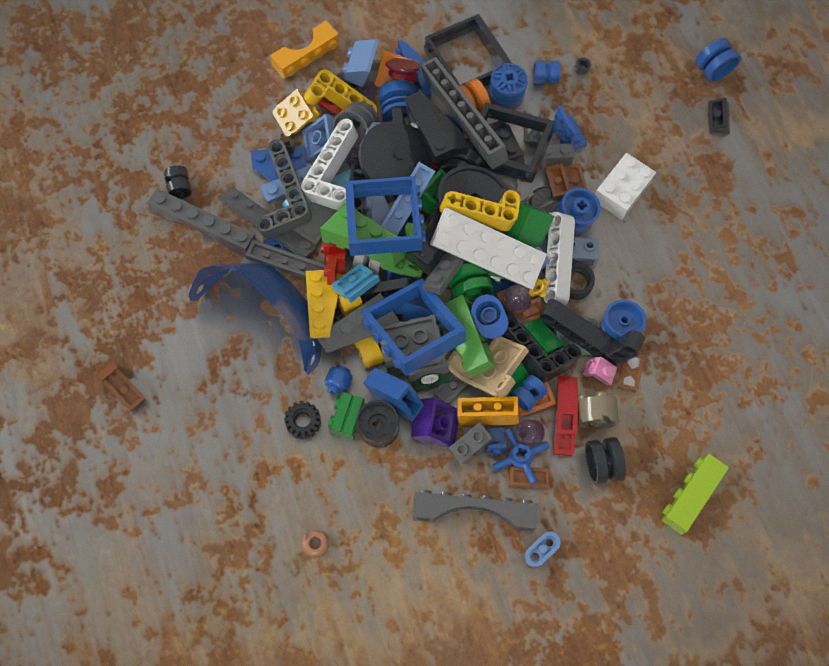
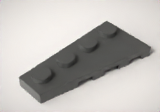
[317,293,400,353]

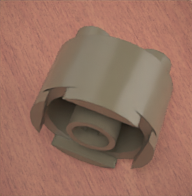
[578,392,619,429]

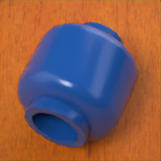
[324,365,353,395]

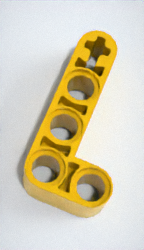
[304,69,377,113]
[440,190,520,231]
[338,295,384,369]

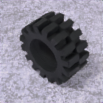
[284,401,321,439]

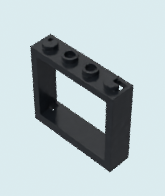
[424,14,512,87]
[467,103,554,183]

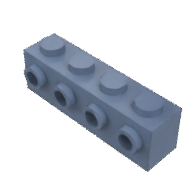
[541,236,599,267]

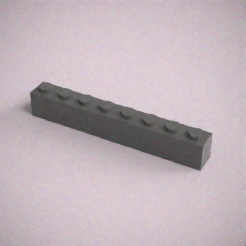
[420,57,508,169]

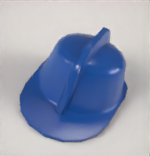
[471,295,508,339]

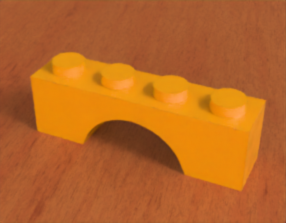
[270,21,339,79]

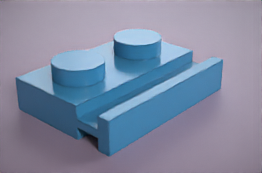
[331,263,380,303]

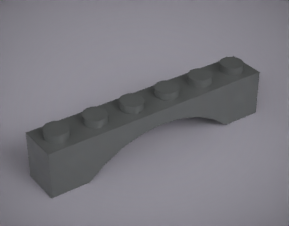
[147,189,256,257]
[413,490,538,532]

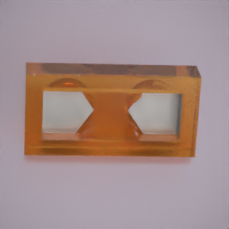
[617,354,645,394]

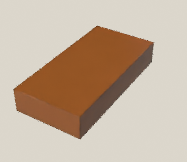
[509,466,550,489]

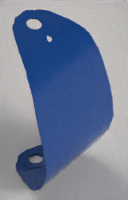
[189,263,322,375]

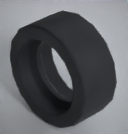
[569,262,595,300]

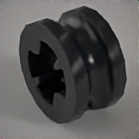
[574,57,591,75]

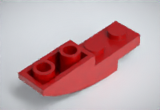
[321,242,346,285]
[553,376,578,455]

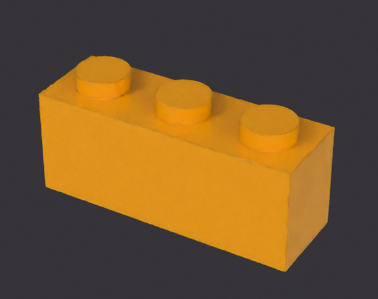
[458,397,519,426]

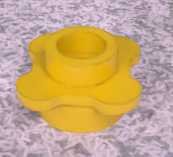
[529,279,549,297]

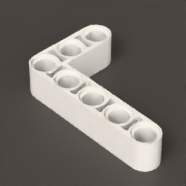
[301,119,358,210]
[544,212,575,305]

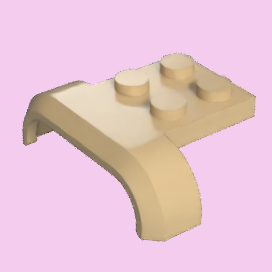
[447,336,529,397]

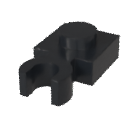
[276,133,296,154]

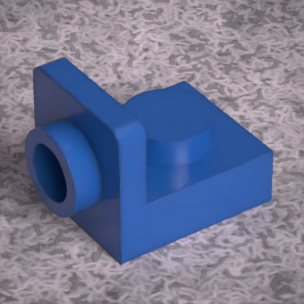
[485,427,507,456]

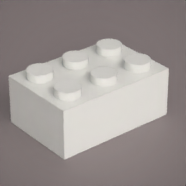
[595,153,656,220]

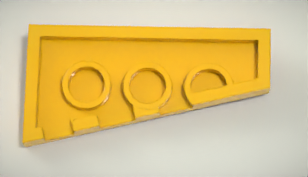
[306,270,344,339]

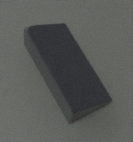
[708,97,730,133]

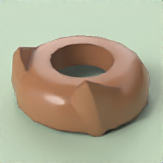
[302,530,329,557]

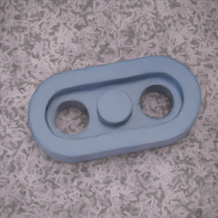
[524,532,560,568]

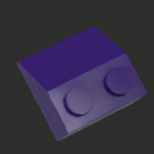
[411,397,459,447]

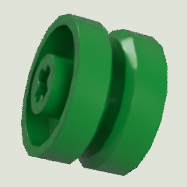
[448,262,494,303]

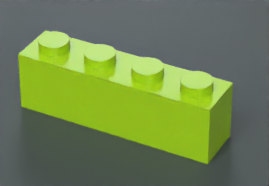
[661,453,729,535]

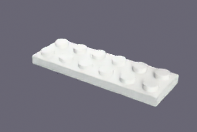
[430,208,547,290]

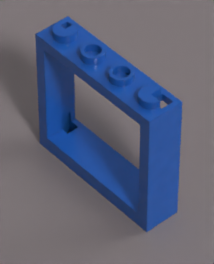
[345,176,426,256]
[361,278,467,376]

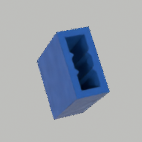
[364,368,424,421]

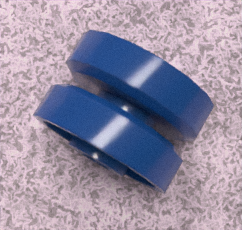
[695,37,741,83]
[555,188,601,235]
[599,299,647,339]

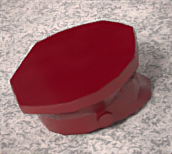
[385,58,420,82]

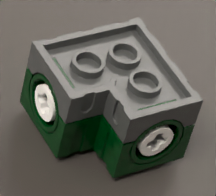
[381,314,450,391]

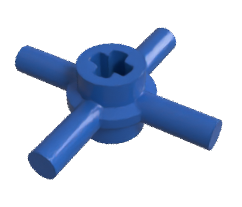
[492,428,550,485]

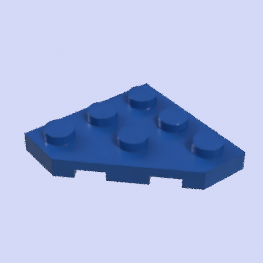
[251,146,307,182]

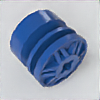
[488,63,528,110]
[379,80,416,122]

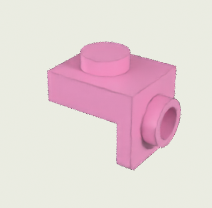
[583,357,617,385]

